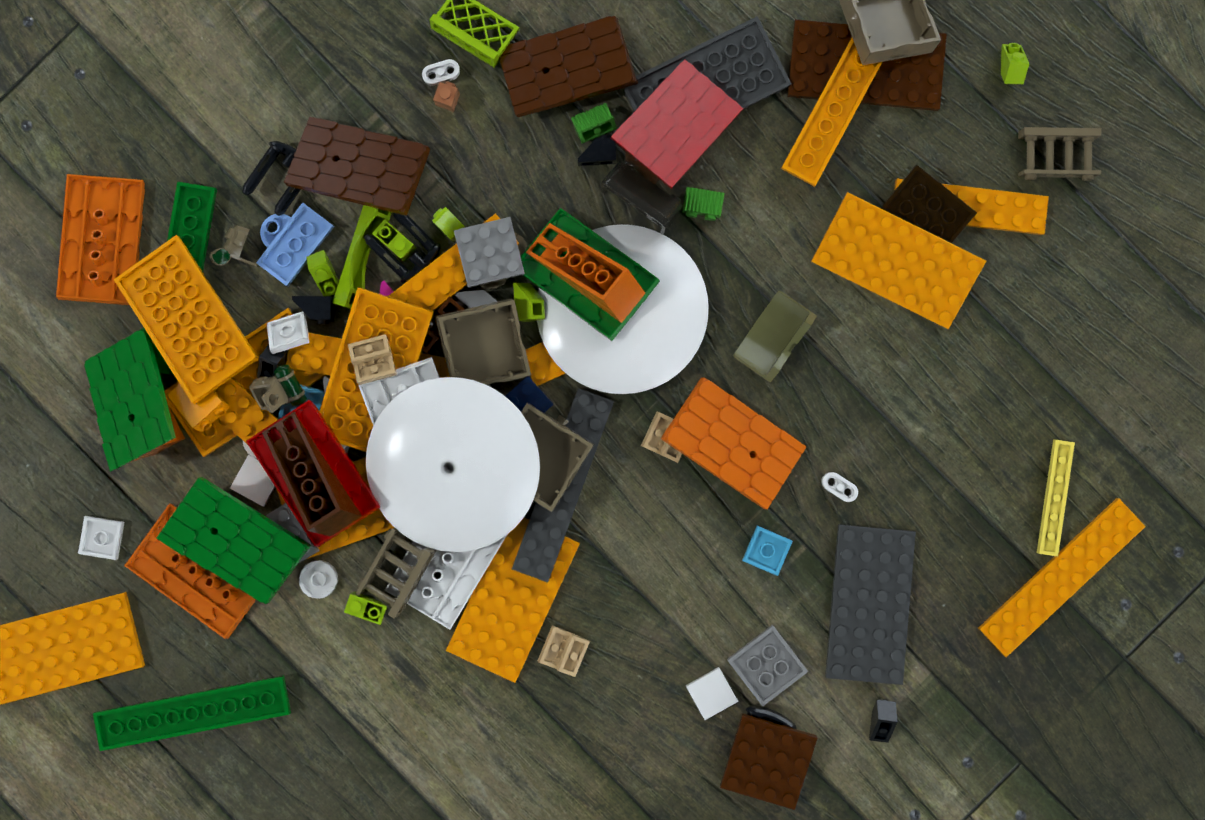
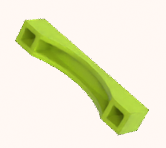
[332,205,392,309]

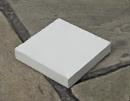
[267,311,310,354]
[230,455,275,507]
[78,516,125,560]
[686,667,738,720]

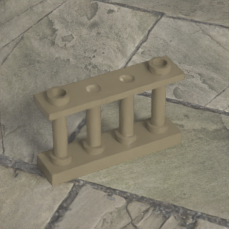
[1018,127,1101,181]
[356,528,437,619]

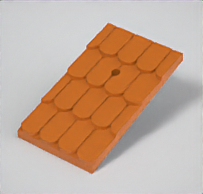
[56,174,145,305]
[661,377,806,509]
[124,503,256,639]

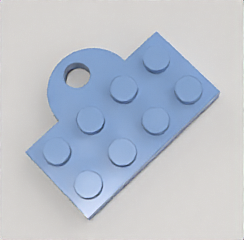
[256,202,334,287]

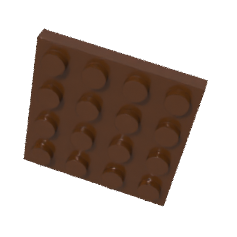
[720,713,818,810]

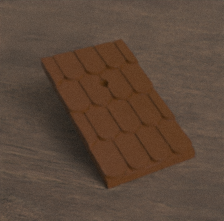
[497,16,638,117]
[284,117,430,216]

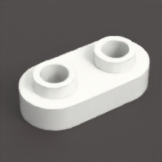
[422,59,460,86]
[822,472,858,502]

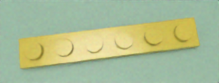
[1037,440,1075,557]

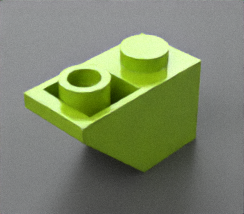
[1001,43,1029,84]
[432,207,465,243]
[372,219,417,262]
[306,250,339,296]
[513,283,545,322]
[344,591,387,625]

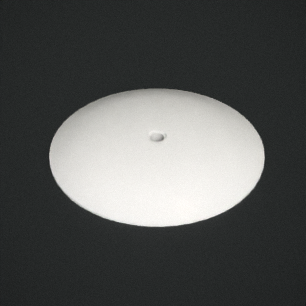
[537,224,709,394]
[366,377,540,552]

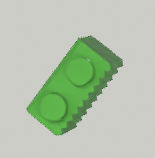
[571,103,617,144]
[682,187,725,221]

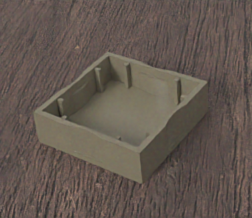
[839,0,941,65]
[435,299,531,385]
[521,403,595,512]

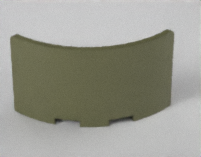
[733,291,817,383]

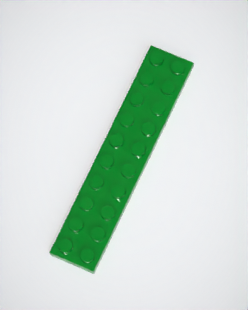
[151,182,217,375]
[93,675,291,751]

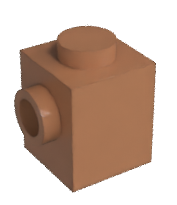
[433,81,460,112]

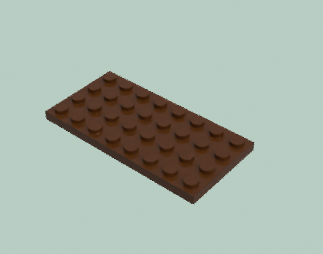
[787,19,947,111]

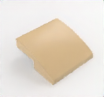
[348,334,397,385]
[641,411,682,463]
[537,625,590,677]

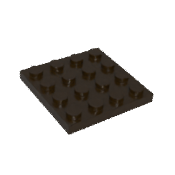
[880,165,977,243]

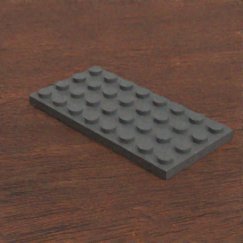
[622,16,791,112]
[825,524,916,685]

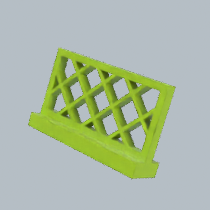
[429,0,519,68]

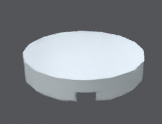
[299,560,338,599]

